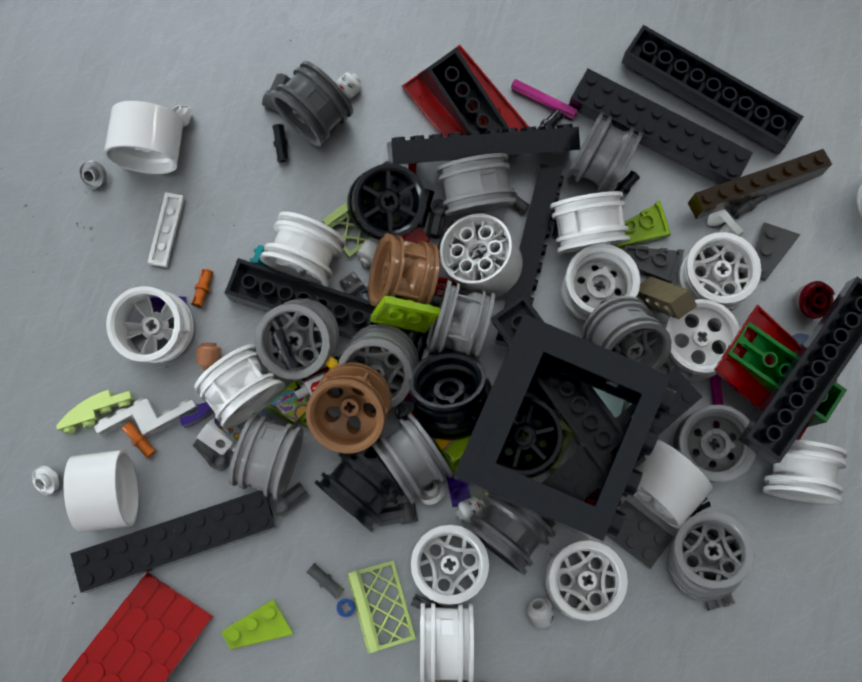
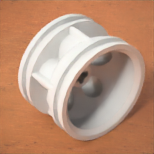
[663,299,740,382]
[194,344,285,429]

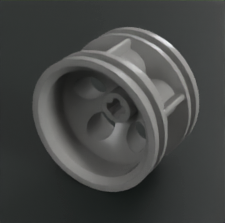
[428,280,495,360]

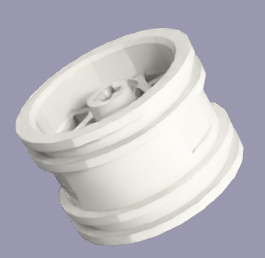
[677,232,761,312]
[411,525,489,605]
[544,541,628,621]
[420,603,474,682]

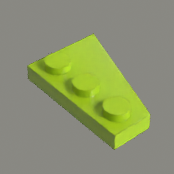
[615,200,671,248]
[221,599,294,649]

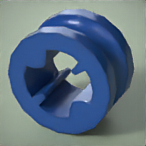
[337,599,355,617]

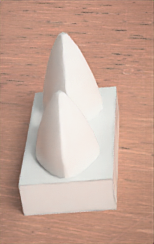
[707,209,744,236]

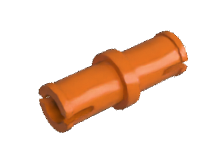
[191,269,214,308]
[121,421,156,459]

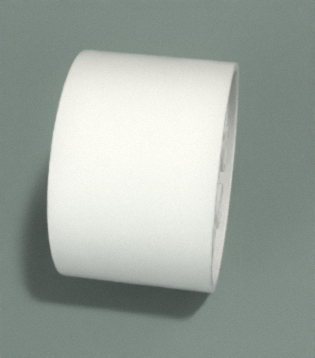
[104,101,184,174]
[440,214,523,298]
[634,440,713,528]
[64,450,139,532]

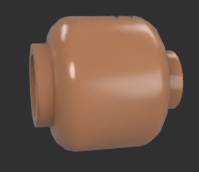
[196,342,221,370]

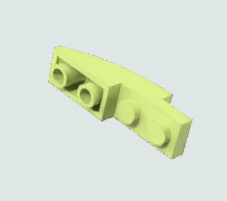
[56,390,136,434]

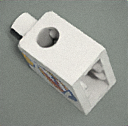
[197,417,242,455]

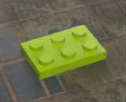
[370,296,440,333]

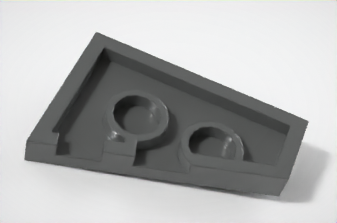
[755,222,801,281]
[623,245,684,283]

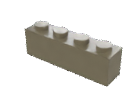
[636,276,697,320]

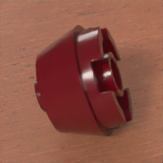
[795,281,835,319]

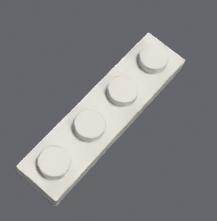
[147,192,185,268]

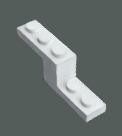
[94,398,198,437]

